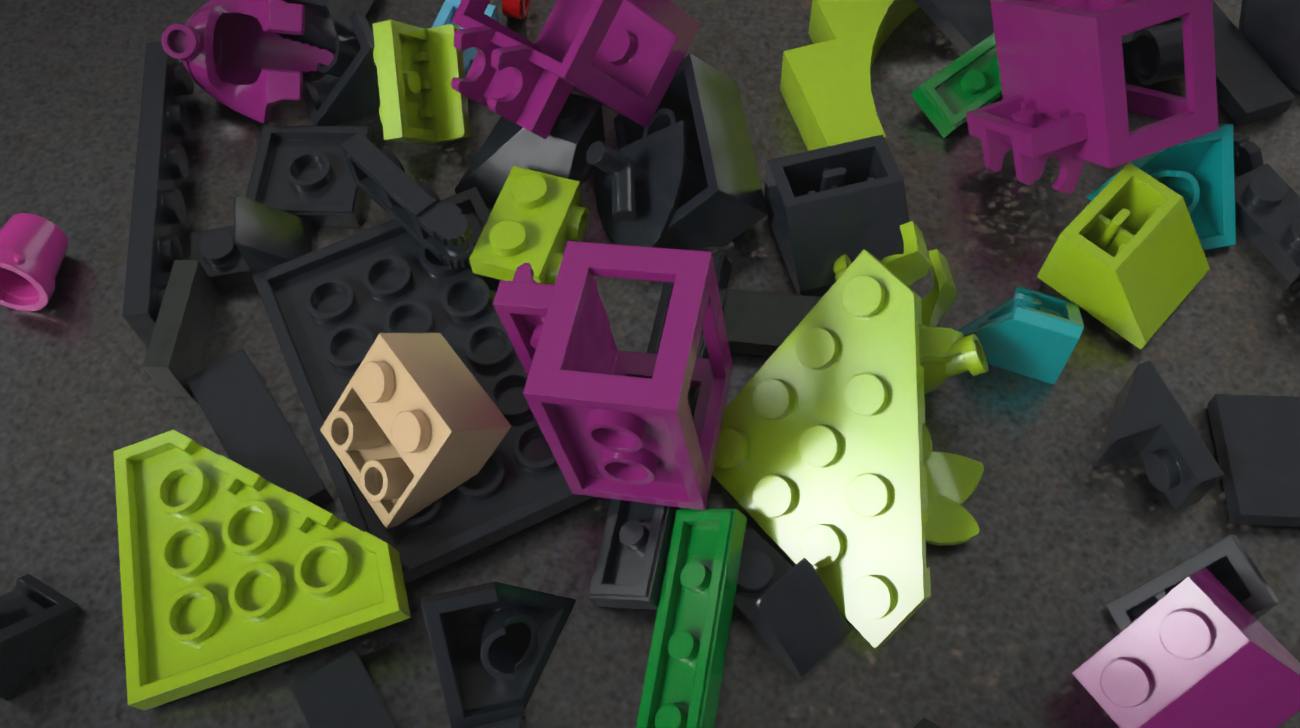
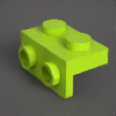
[372,20,471,145]
[469,166,589,285]

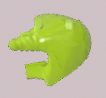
[833,221,988,394]

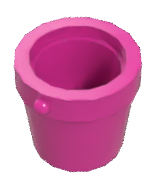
[0,213,69,311]

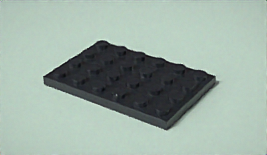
[252,187,594,584]

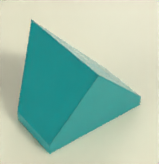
[1086,124,1236,250]
[957,285,1084,385]

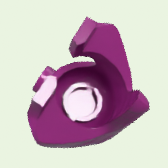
[161,0,334,123]

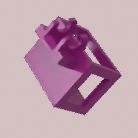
[451,0,701,139]
[966,0,1219,194]
[493,241,733,511]

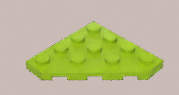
[712,249,931,648]
[113,430,411,711]

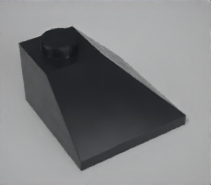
[455,93,605,209]

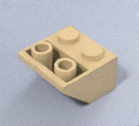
[320,333,512,528]

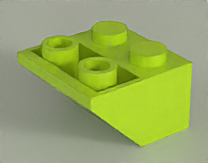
[1037,162,1210,350]

